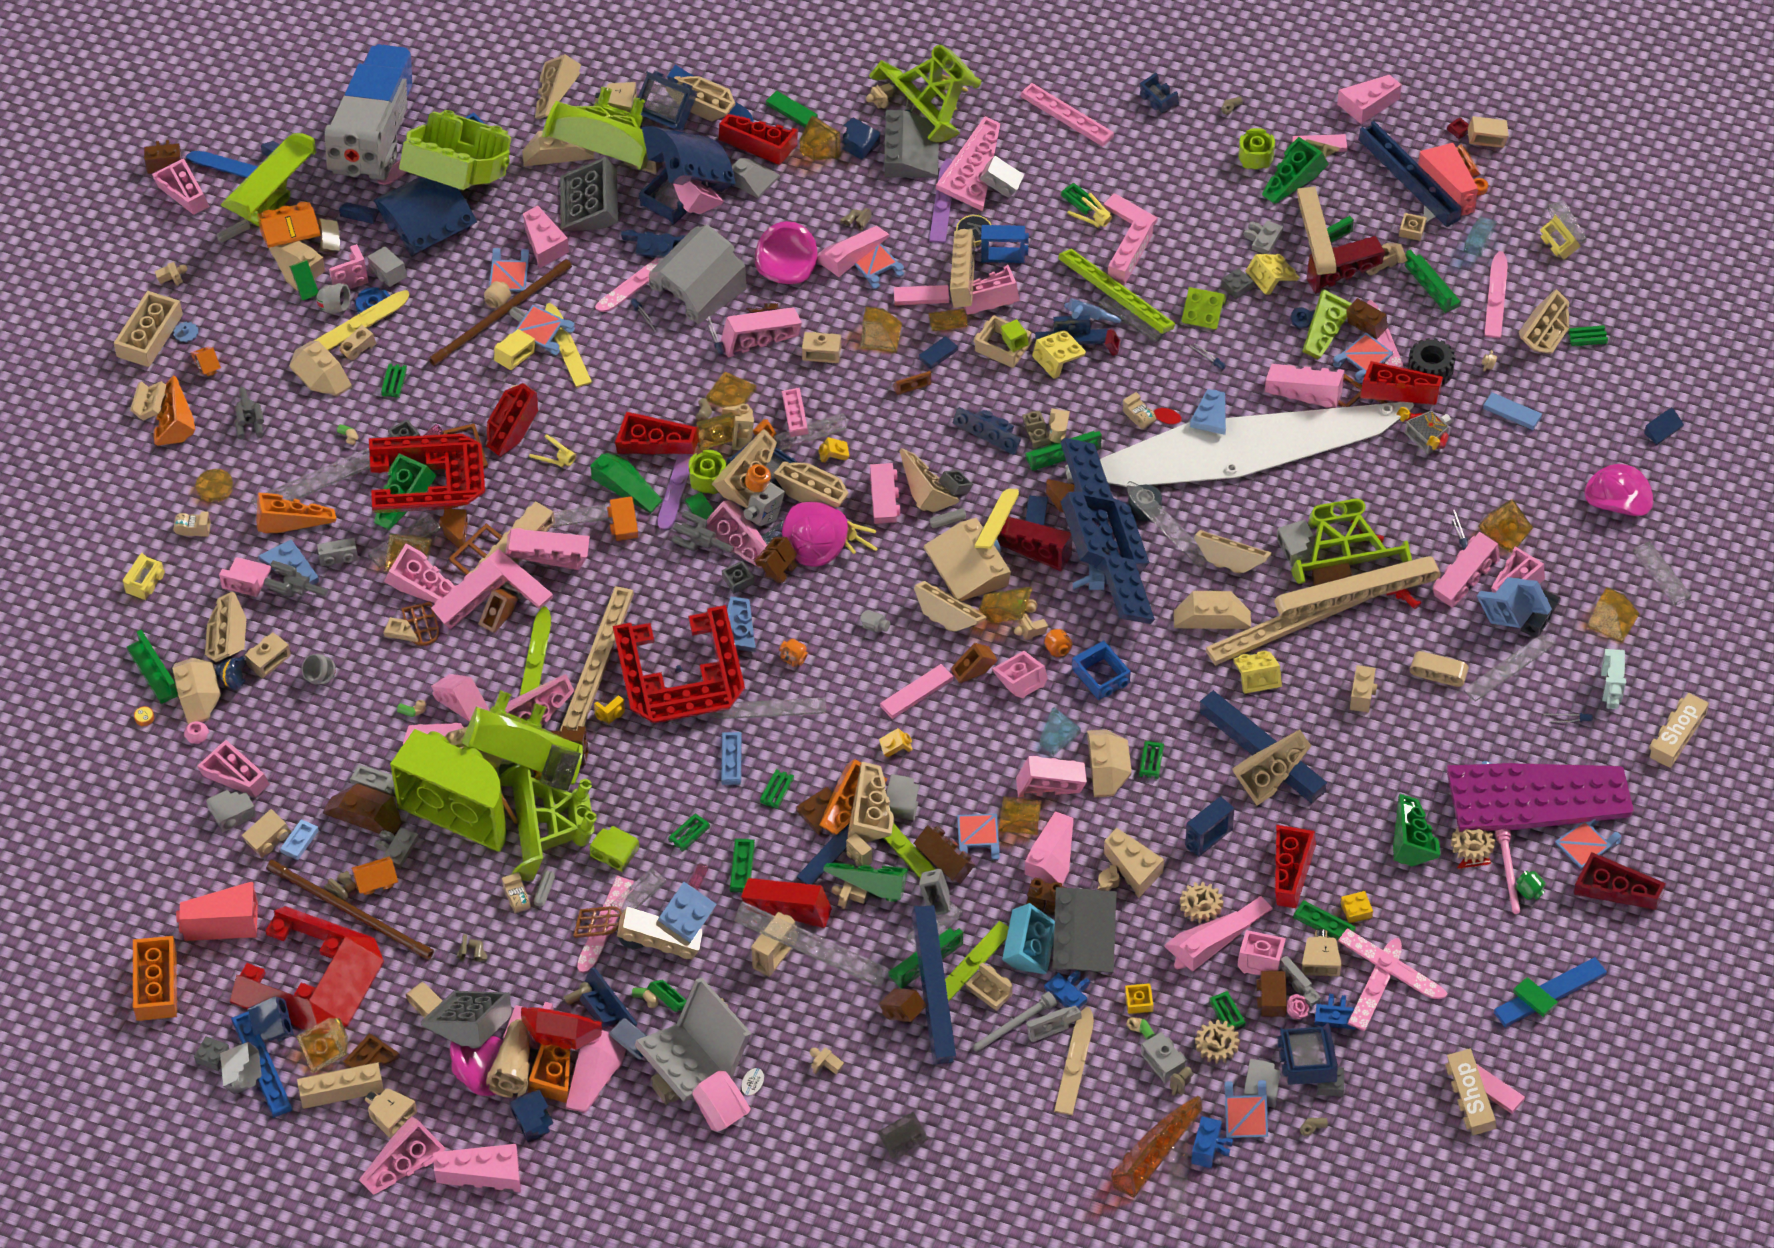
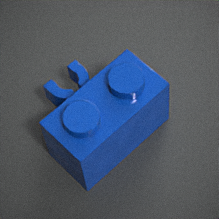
[1191,1116,1233,1168]

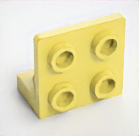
[1245,254,1300,295]
[1233,651,1282,694]

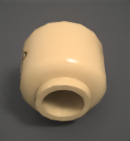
[484,281,511,308]

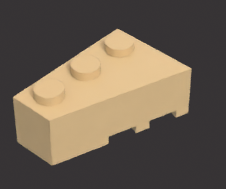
[1104,828,1164,898]

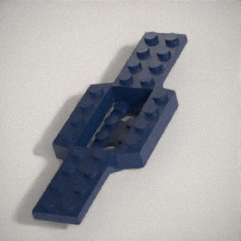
[1060,438,1155,624]

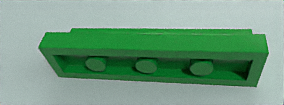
[1404,249,1461,313]
[1025,431,1102,471]
[126,629,178,704]
[888,928,963,989]

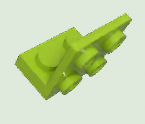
[1181,287,1226,330]

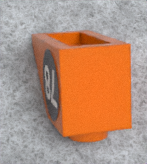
[191,346,221,376]

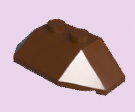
[323,783,402,836]

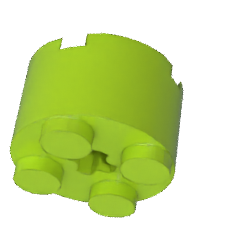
[1238,128,1275,169]
[688,450,726,494]

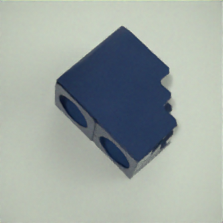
[841,117,880,160]
[248,996,294,1042]
[510,1089,554,1143]

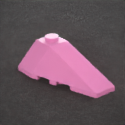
[384,544,454,604]
[1025,812,1073,886]
[359,1116,446,1195]

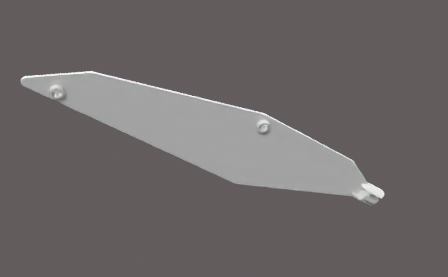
[1065,402,1414,487]

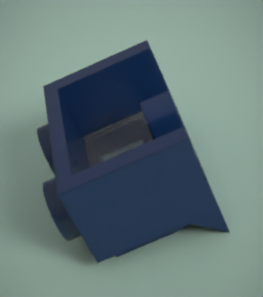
[1140,73,1179,113]

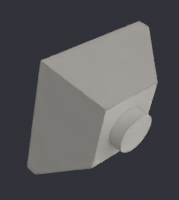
[732,158,780,199]

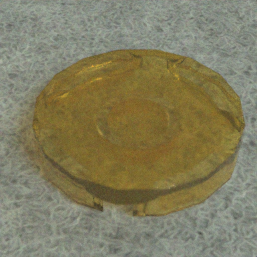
[195,469,233,502]

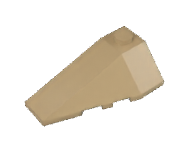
[535,54,581,120]
[269,241,325,291]
[712,429,777,508]
[899,448,960,512]
[1232,730,1311,806]
[848,762,894,842]

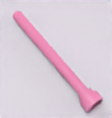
[1495,829,1520,914]

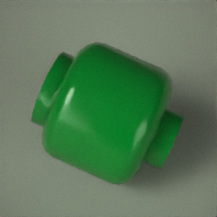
[1516,871,1546,900]

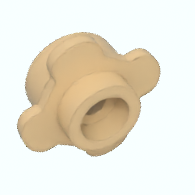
[1482,350,1497,371]

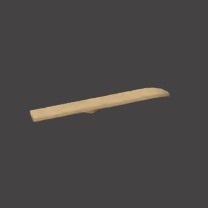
[1054,1007,1094,1116]

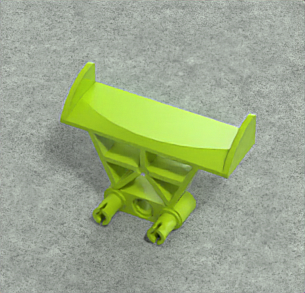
[869,45,981,142]
[542,87,648,170]
[221,133,317,226]
[1291,498,1412,584]
[461,690,583,785]
[499,764,597,881]

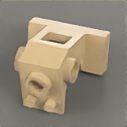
[721,404,754,450]

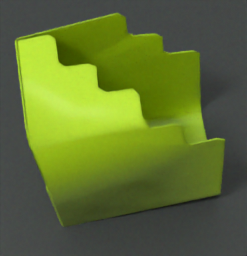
[590,826,639,872]

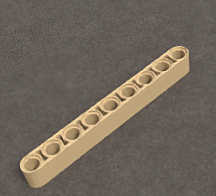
[1297,186,1336,275]
[1274,556,1441,620]

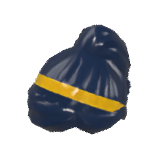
[215,656,246,690]

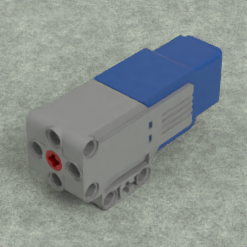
[325,44,413,180]

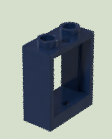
[1185,796,1235,857]

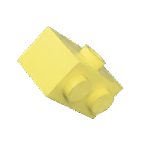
[494,329,535,370]

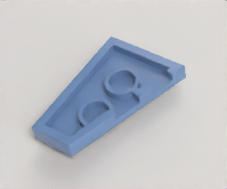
[1190,389,1226,435]
[258,539,319,585]

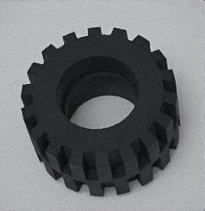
[1407,338,1455,385]

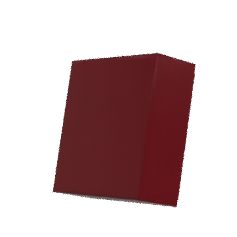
[1447,117,1469,139]
[1105,329,1121,355]

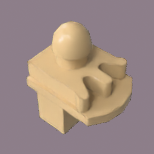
[866,83,894,109]
[154,262,187,287]
[1014,613,1048,640]
[832,881,868,910]
[810,1047,844,1075]

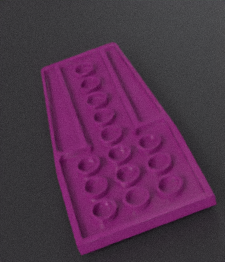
[1446,763,1634,832]

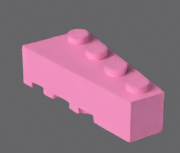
[1265,364,1344,408]
[1433,532,1500,608]

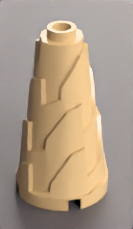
[486,1019,530,1098]

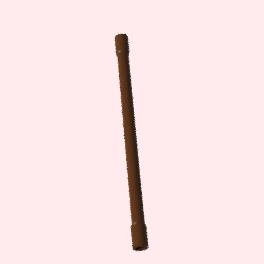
[428,259,572,366]
[266,859,434,960]

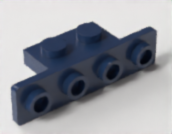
[621,230,686,258]
[1035,315,1108,345]
[952,407,1021,455]
[579,967,637,1028]

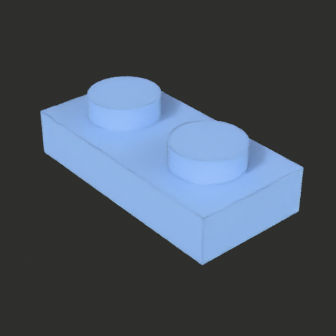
[280,819,319,860]

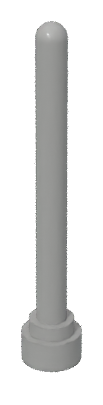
[973,991,1057,1052]

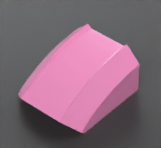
[992,651,1048,699]
[1237,930,1286,975]
[692,1071,751,1131]

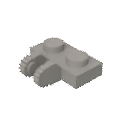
[1243,220,1283,255]
[374,827,419,869]

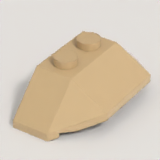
[666,76,735,121]
[522,131,595,166]
[1519,289,1569,354]
[289,341,352,396]
[774,462,849,508]
[1194,530,1272,573]
[914,581,987,632]
[1174,591,1251,629]
[205,592,246,662]
[172,658,221,724]
[1087,730,1132,797]

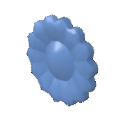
[173,322,199,343]

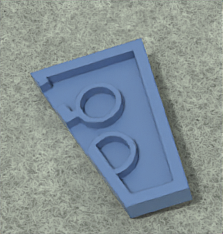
[727,597,756,652]

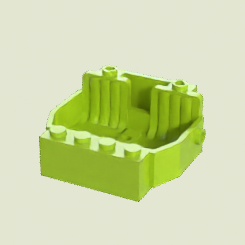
[399,110,511,190]

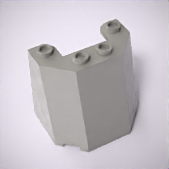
[649,224,747,325]

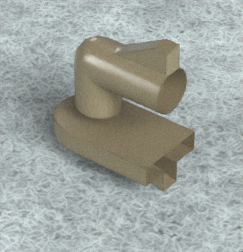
[840,208,871,231]
[324,871,356,901]
[456,934,487,962]
[1170,1067,1194,1096]

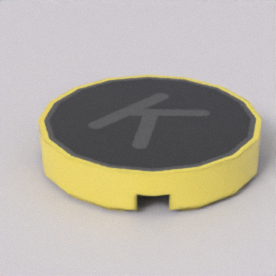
[956,215,991,246]

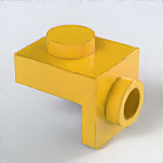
[818,437,849,463]
[594,695,625,725]
[879,728,912,758]

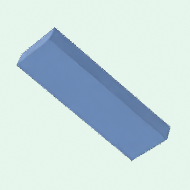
[1483,392,1542,430]
[721,732,742,785]

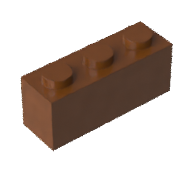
[913,825,975,883]

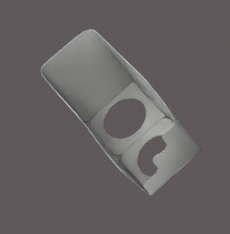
[1277,520,1313,566]
[886,774,919,821]
[206,790,256,833]
[220,1042,262,1095]
[1244,1059,1281,1108]

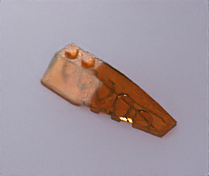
[1111,1096,1203,1198]

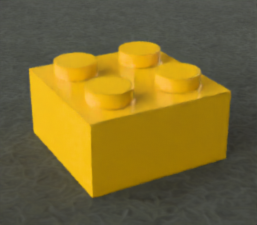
[1341,891,1373,924]
[1125,984,1154,1014]

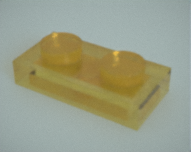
[928,308,968,331]

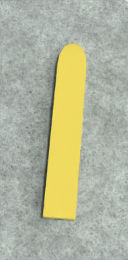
[314,290,409,351]
[545,303,592,388]
[975,489,1019,549]

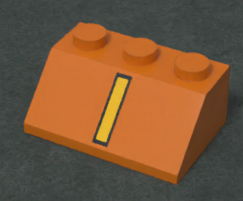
[257,202,321,248]

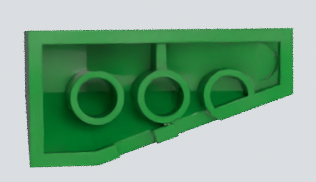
[1262,137,1329,204]
[374,453,436,530]
[590,453,662,514]
[1393,794,1440,866]
[823,863,908,902]

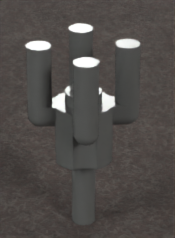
[235,387,264,440]
[672,510,734,553]
[264,560,328,597]

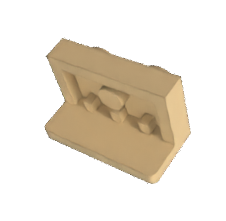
[130,381,166,421]
[966,963,1012,1011]

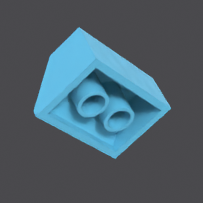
[1002,903,1055,974]

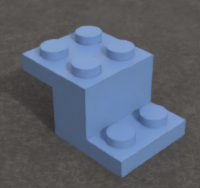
[1477,577,1552,628]
[658,882,716,943]

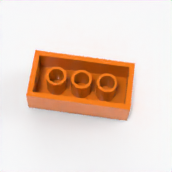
[133,936,177,1021]

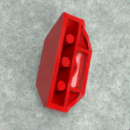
[486,383,538,456]
[521,1007,602,1050]

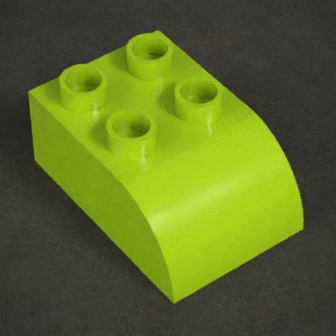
[390,729,507,852]

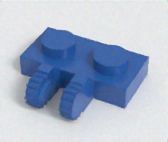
[1044,970,1090,1009]
[1314,994,1355,1030]

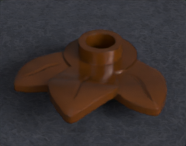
[746,303,780,313]

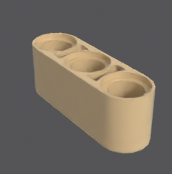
[1409,651,1469,687]
[406,982,442,1018]

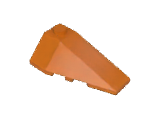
[154,375,195,446]
[256,492,336,534]
[819,759,887,835]

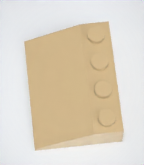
[923,517,1011,602]

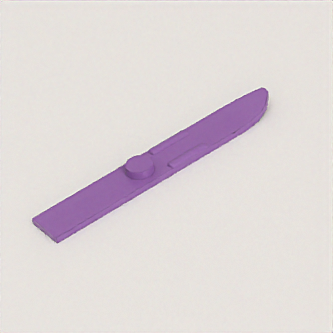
[929,158,952,243]
[658,446,698,530]

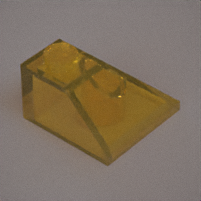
[799,116,841,160]
[861,307,902,353]
[1478,499,1533,553]
[384,534,432,572]
[979,587,1032,623]
[1588,587,1639,643]
[999,796,1042,835]
[296,1018,348,1073]

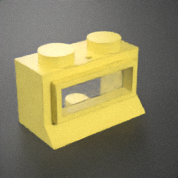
[1540,215,1581,260]
[123,552,165,600]

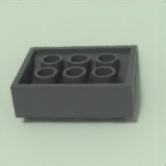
[884,110,939,178]
[560,157,618,232]
[1053,887,1117,973]
[421,991,512,1048]

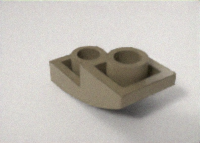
[319,219,340,253]
[1022,410,1051,449]

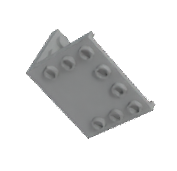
[634,978,752,1102]

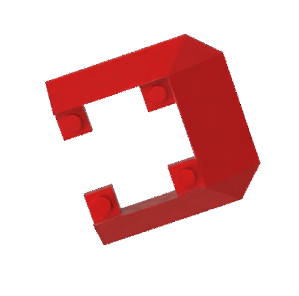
[369,433,485,513]
[612,605,745,723]
[230,906,384,1036]

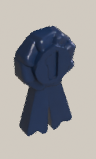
[1290,307,1315,329]

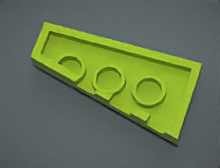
[1302,290,1352,360]

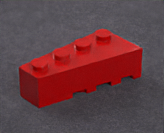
[718,114,798,165]
[1360,361,1443,405]
[615,411,699,454]
[1275,824,1316,909]
[741,878,832,928]

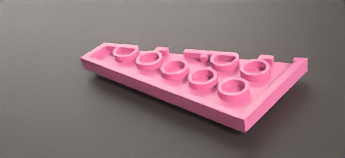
[936,116,1000,211]

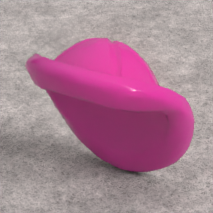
[755,221,818,284]
[1584,464,1653,516]
[782,502,848,567]
[450,1036,503,1096]

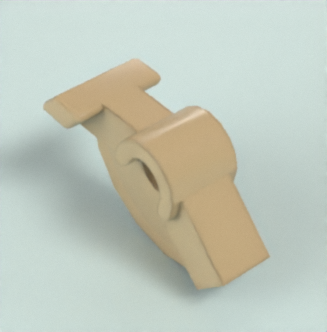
[1097,865,1119,891]

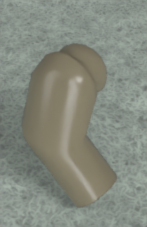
[1221,96,1243,115]
[695,398,712,422]
[564,982,592,1005]
[1300,1118,1328,1136]

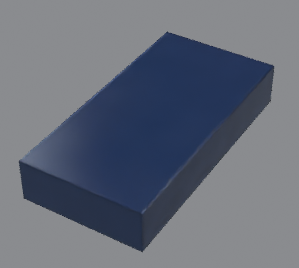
[919,336,958,369]
[1025,495,1048,525]

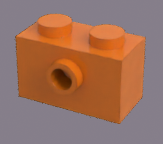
[607,496,638,541]
[351,856,398,895]

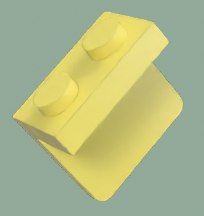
[1032,330,1086,379]

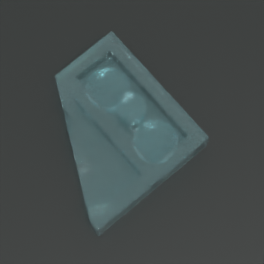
[1040,707,1081,756]

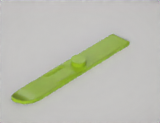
[520,606,551,696]
[884,823,936,879]
[945,921,1009,1002]

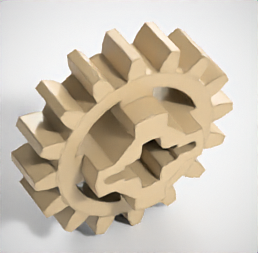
[1451,827,1495,863]
[1180,882,1223,923]
[1195,1020,1240,1064]

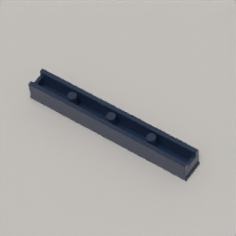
[1358,121,1462,227]
[1200,690,1327,804]
[911,905,956,1065]

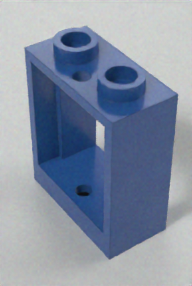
[981,225,1029,263]
[1072,641,1131,700]

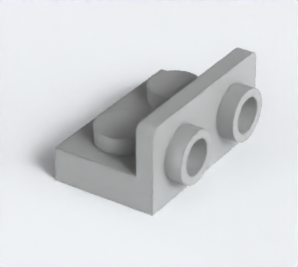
[317,538,358,566]

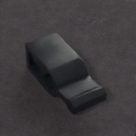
[1520,590,1561,639]

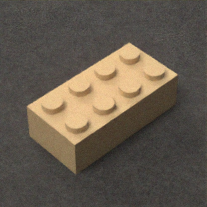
[114,291,183,367]

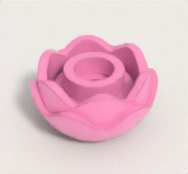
[184,721,209,744]
[1286,994,1309,1020]

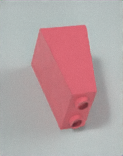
[1418,143,1478,216]
[176,882,258,941]

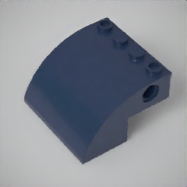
[642,126,736,192]
[373,176,477,257]

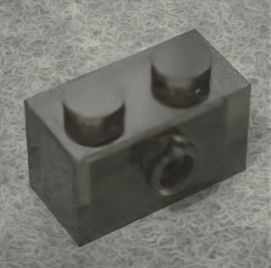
[539,744,581,791]
[877,1112,928,1159]

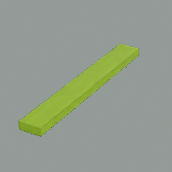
[1058,249,1175,334]

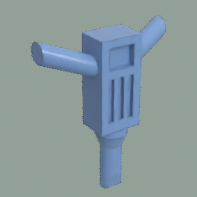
[1064,298,1121,323]
[1073,564,1108,590]

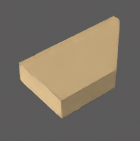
[1388,243,1408,263]
[383,617,418,642]

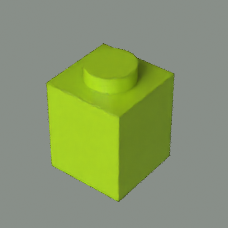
[1001,319,1029,352]

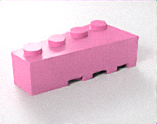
[720,307,802,358]
[505,528,590,570]
[433,1144,521,1192]

